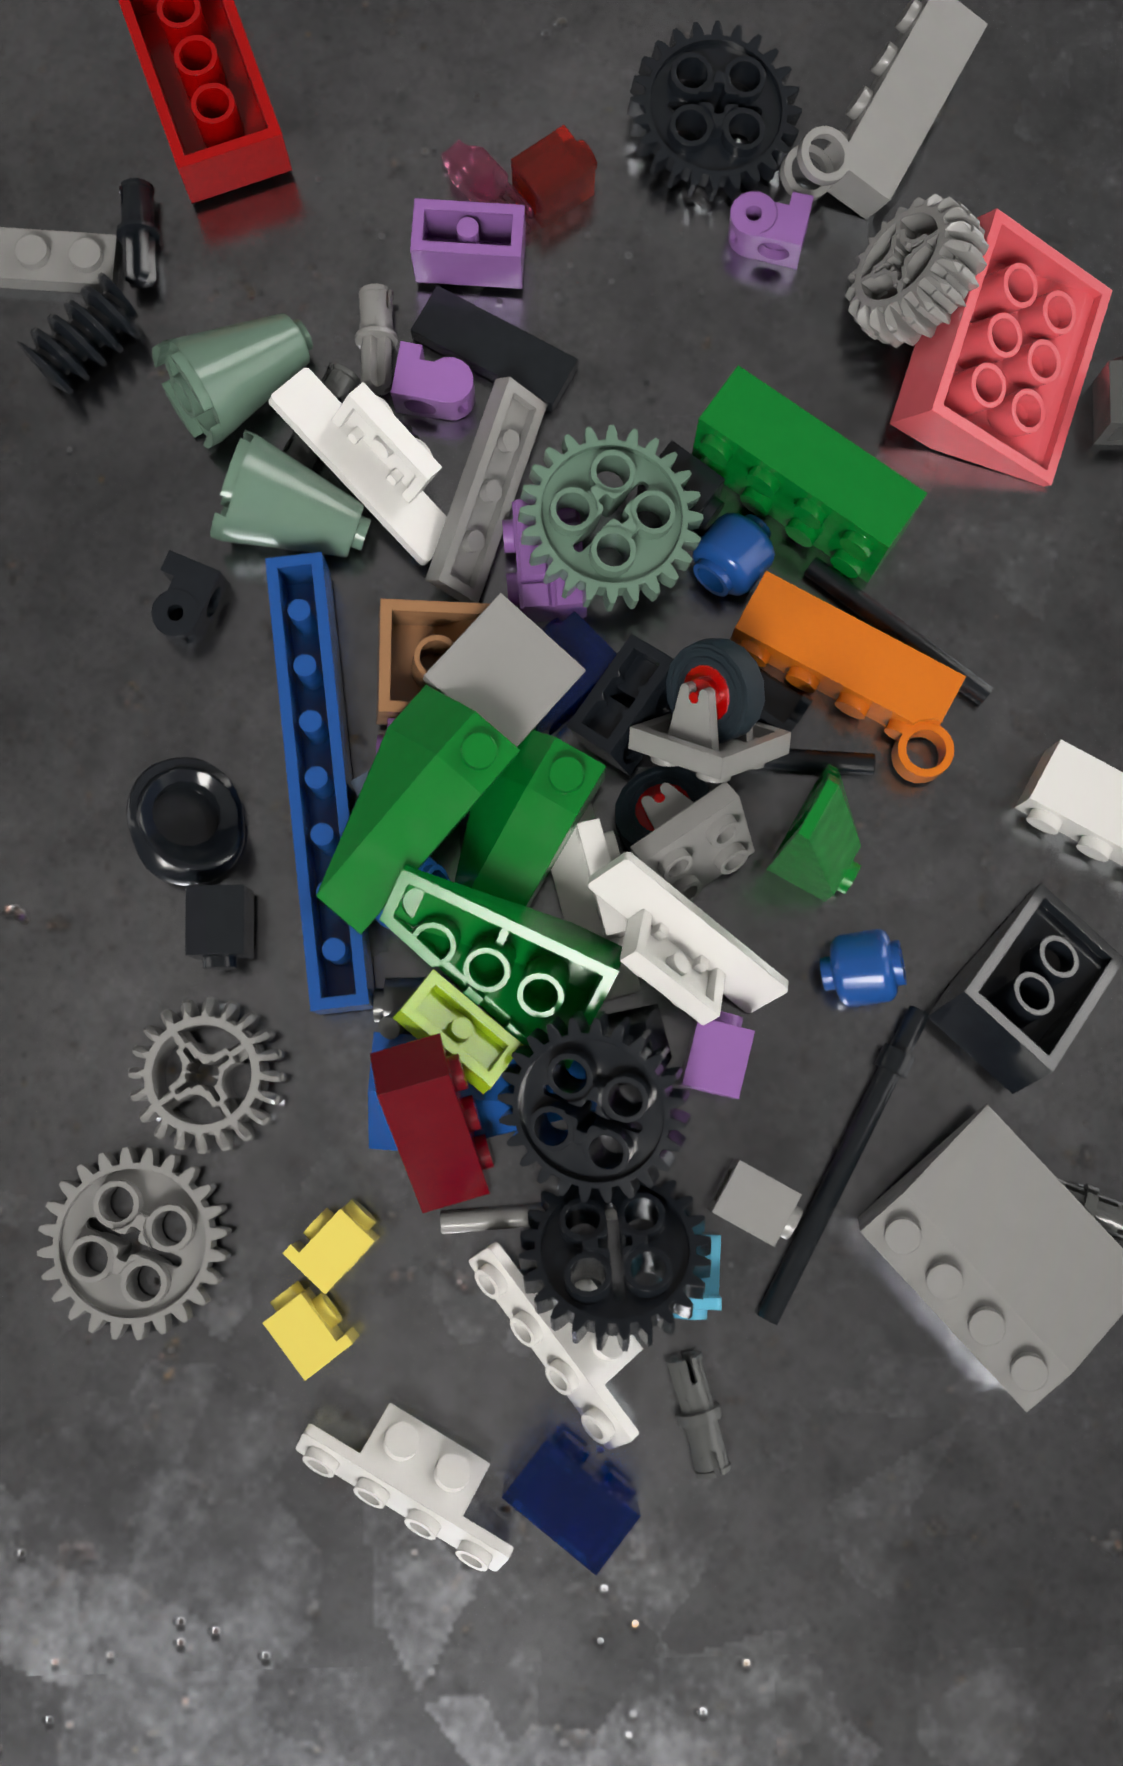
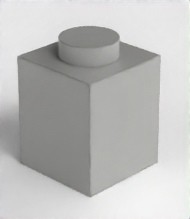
[707,1158,803,1247]

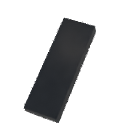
[411,285,579,412]

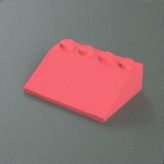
[889,208,1113,487]

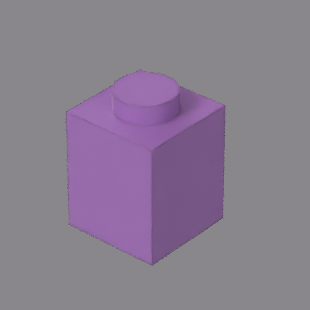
[678,1011,755,1099]

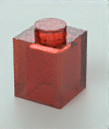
[511,125,597,229]

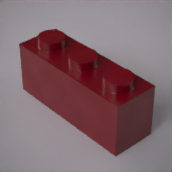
[370,1033,495,1213]

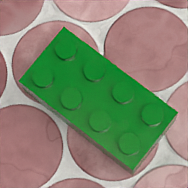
[692,365,928,583]

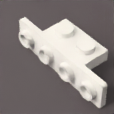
[268,368,447,565]
[551,803,640,1001]
[588,852,789,1026]
[469,1241,643,1450]
[295,1403,514,1572]

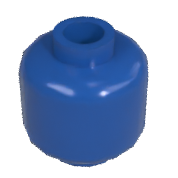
[692,513,775,597]
[820,929,907,1008]

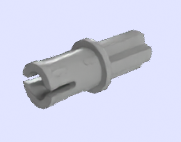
[355,284,398,395]

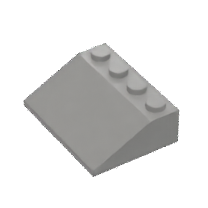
[858,1103,1123,1412]

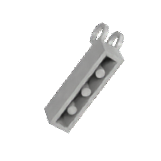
[780,0,988,220]

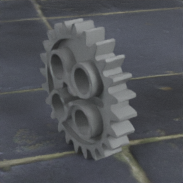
[37,1147,232,1340]

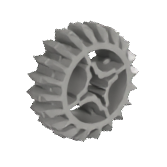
[845,193,989,348]
[127,997,287,1154]

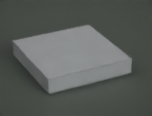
[423,593,586,747]

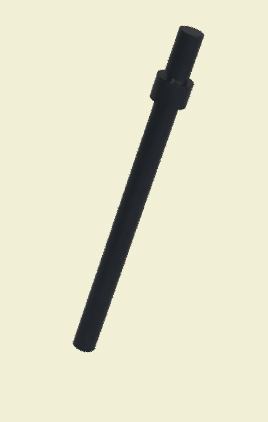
[757,1005,929,1325]

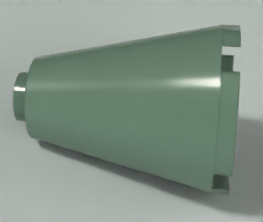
[152,313,313,449]
[210,430,371,557]

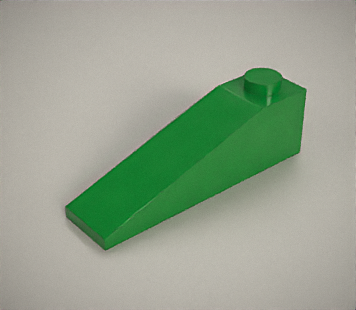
[316,685,520,935]
[454,730,606,908]
[767,763,861,902]
[379,865,622,1069]

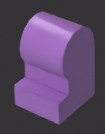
[728,191,814,270]
[391,341,475,420]

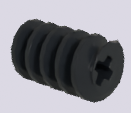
[17,272,141,395]

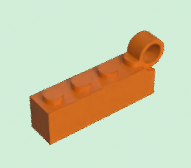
[730,571,966,783]

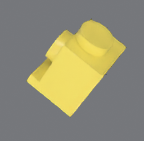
[283,1198,380,1294]
[263,1281,360,1381]

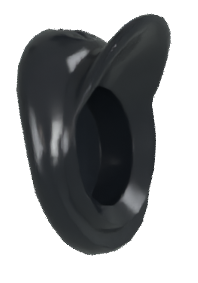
[126,757,245,886]

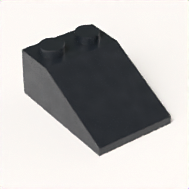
[927,883,1123,1094]

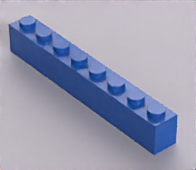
[265,552,374,1015]

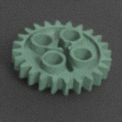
[518,425,703,611]

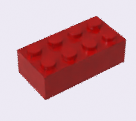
[118,0,292,204]

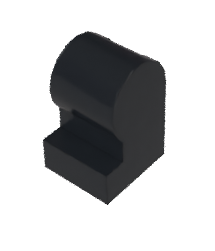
[151,550,230,647]

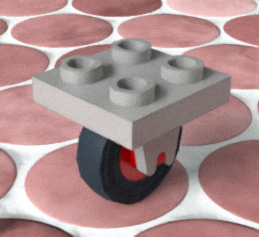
[628,638,791,783]
[615,766,755,902]

